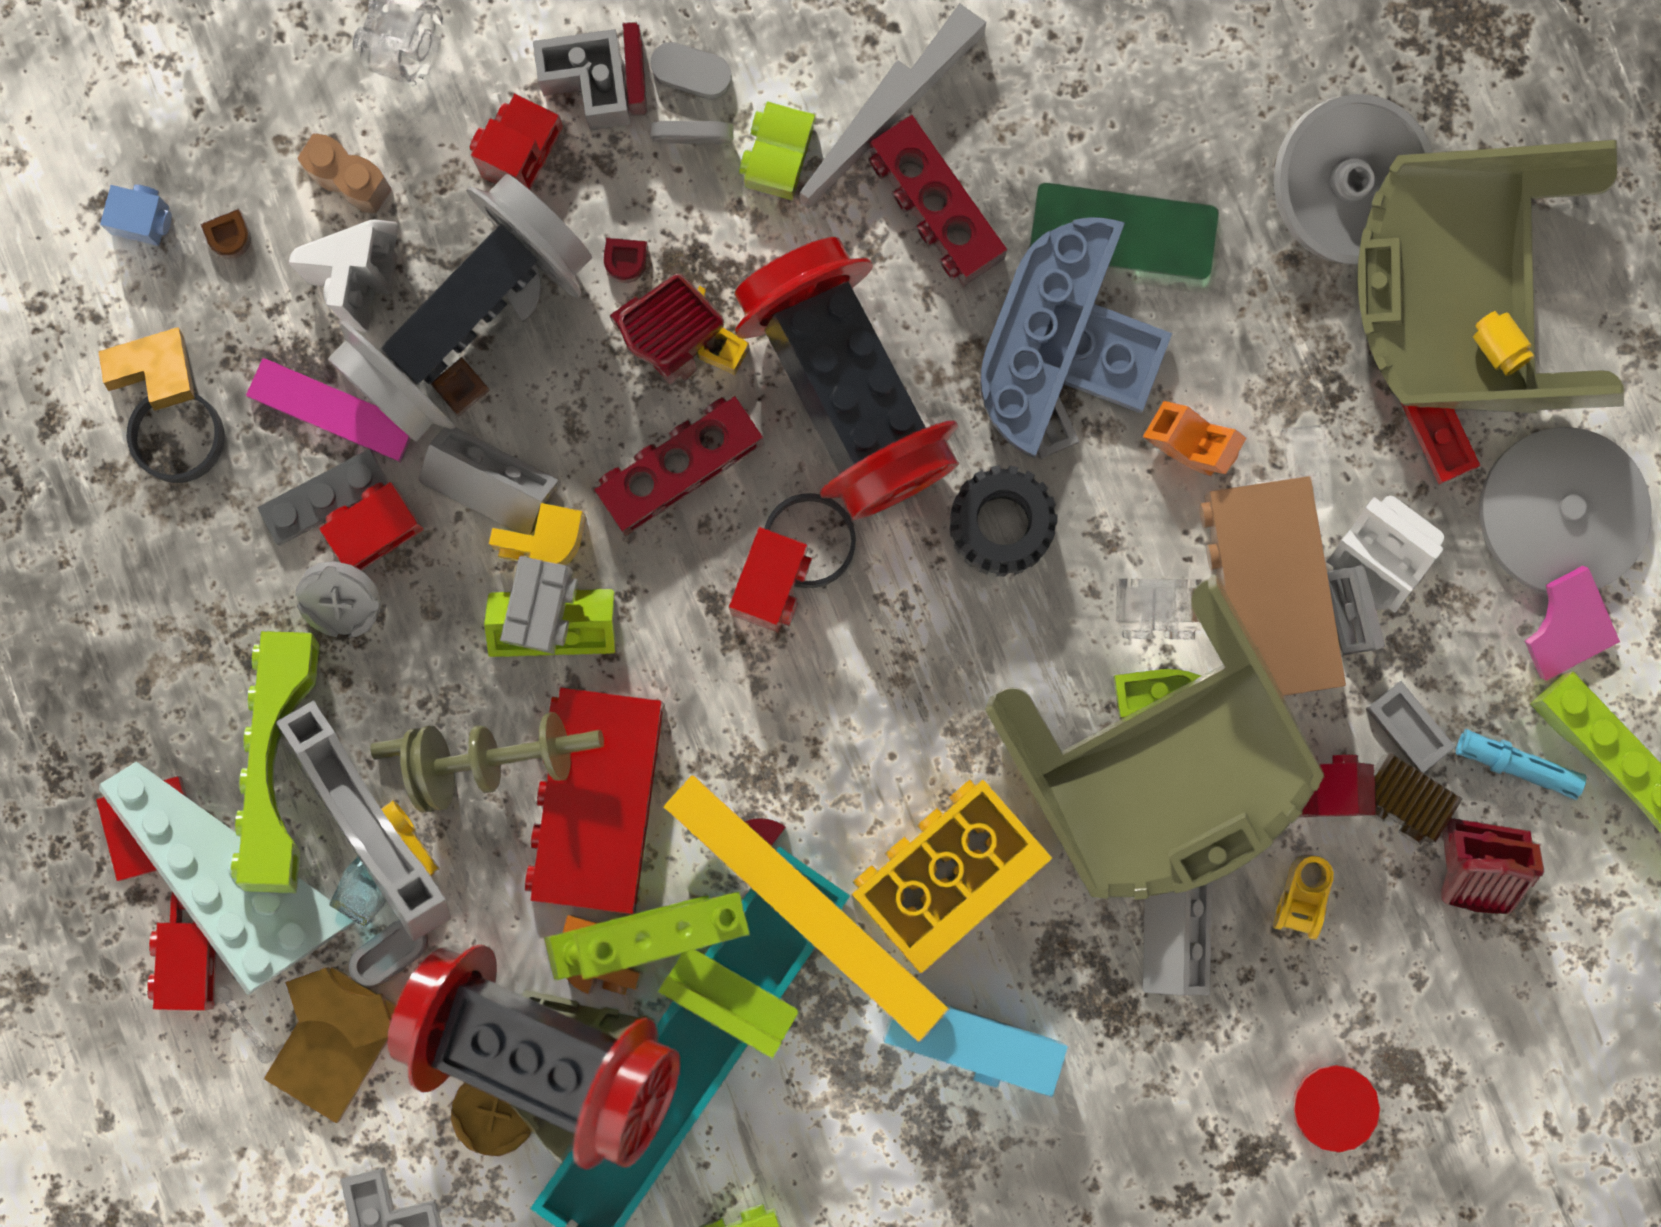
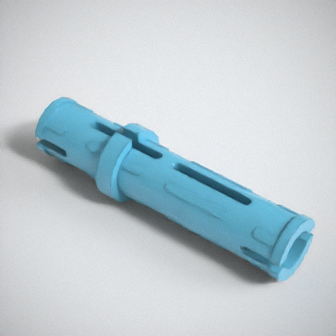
[1455,729,1587,800]

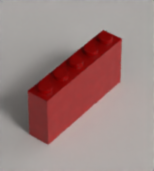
[525,687,664,914]

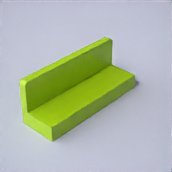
[484,589,616,657]
[658,949,798,1059]

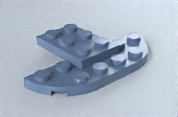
[980,217,1172,458]

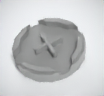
[295,561,381,638]

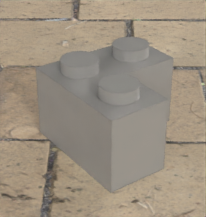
[532,29,631,130]

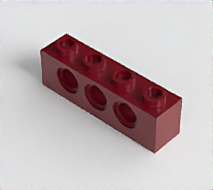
[868,114,1007,286]
[594,396,764,537]

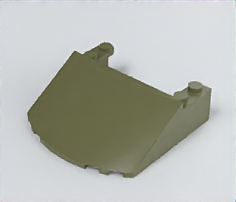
[1357,140,1624,413]
[985,574,1324,900]

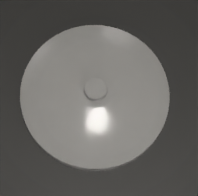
[1274,94,1433,264]
[1479,427,1652,594]

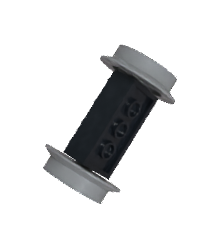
[328,174,592,442]

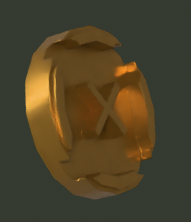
[451,1082,532,1156]

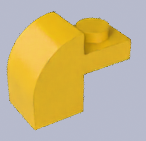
[489,503,586,566]

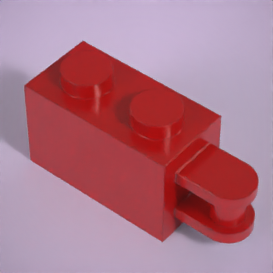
[147,891,217,1011]

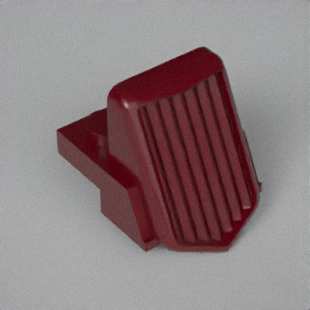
[610,273,724,385]
[1441,818,1544,915]

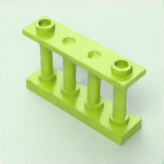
[544,892,749,980]

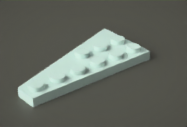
[99,761,357,995]

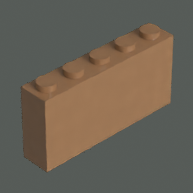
[1199,476,1346,696]

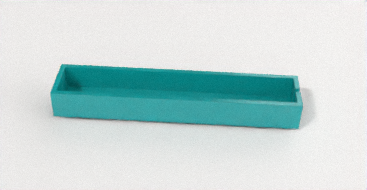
[530,846,850,1227]

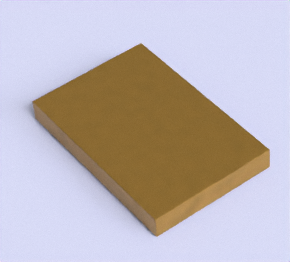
[264,967,396,1123]

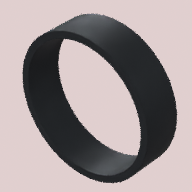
[127,393,225,483]
[764,493,856,588]

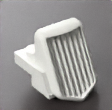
[289,220,398,332]
[1327,496,1444,613]

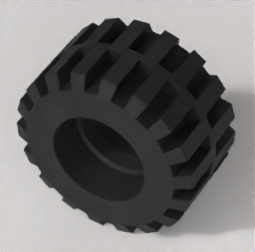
[949,465,1058,577]

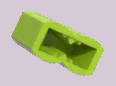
[739,101,815,201]

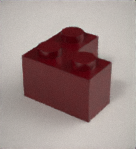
[1298,755,1376,818]

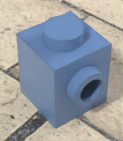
[100,184,172,246]

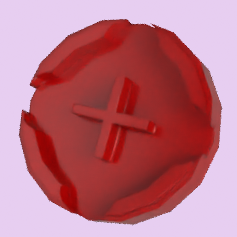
[1293,1065,1380,1153]

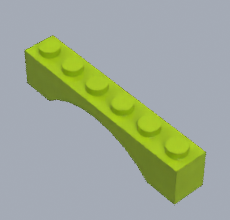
[231,631,319,893]
[1530,672,1661,833]

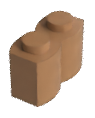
[297,133,392,214]

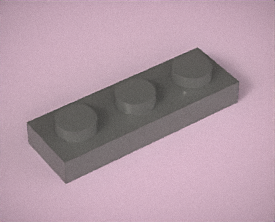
[257,449,388,546]

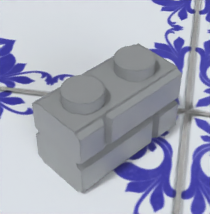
[500,556,578,654]

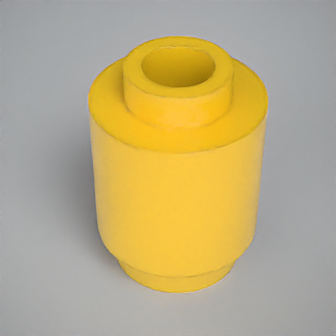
[1473,311,1534,376]

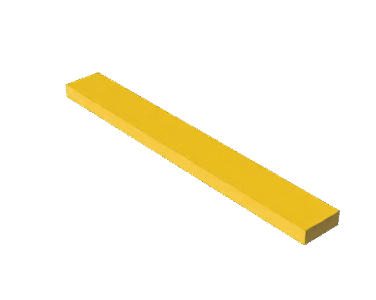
[663,775,949,1042]

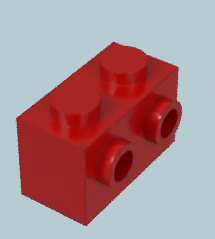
[319,482,424,571]

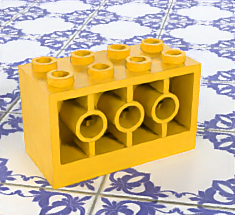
[852,779,1052,974]

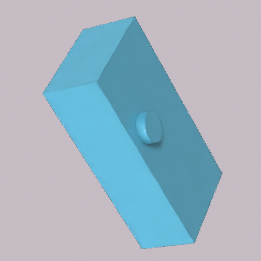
[883,1004,1068,1097]

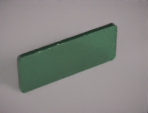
[1029,183,1219,280]

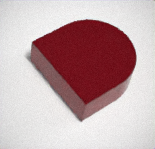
[604,238,648,283]

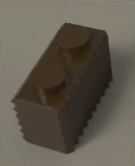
[1373,752,1463,845]

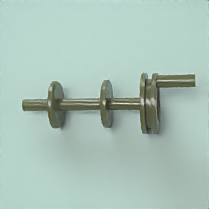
[370,712,604,813]

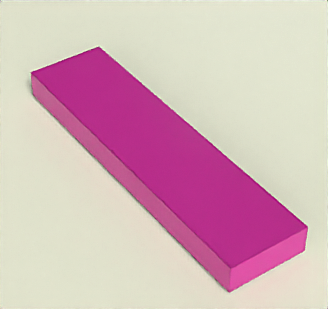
[246,358,411,463]

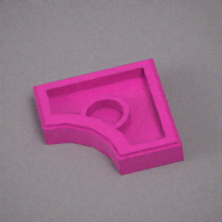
[1524,566,1620,681]

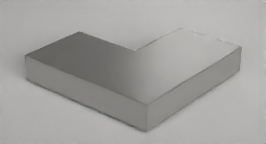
[340,1167,442,1227]

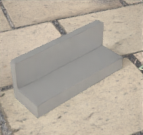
[419,427,558,535]
[1143,882,1212,995]

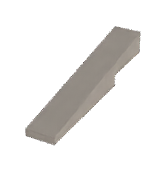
[800,3,987,209]

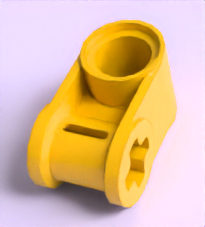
[1273,855,1334,940]

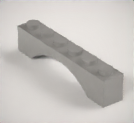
[276,700,451,942]

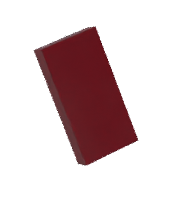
[622,22,647,116]

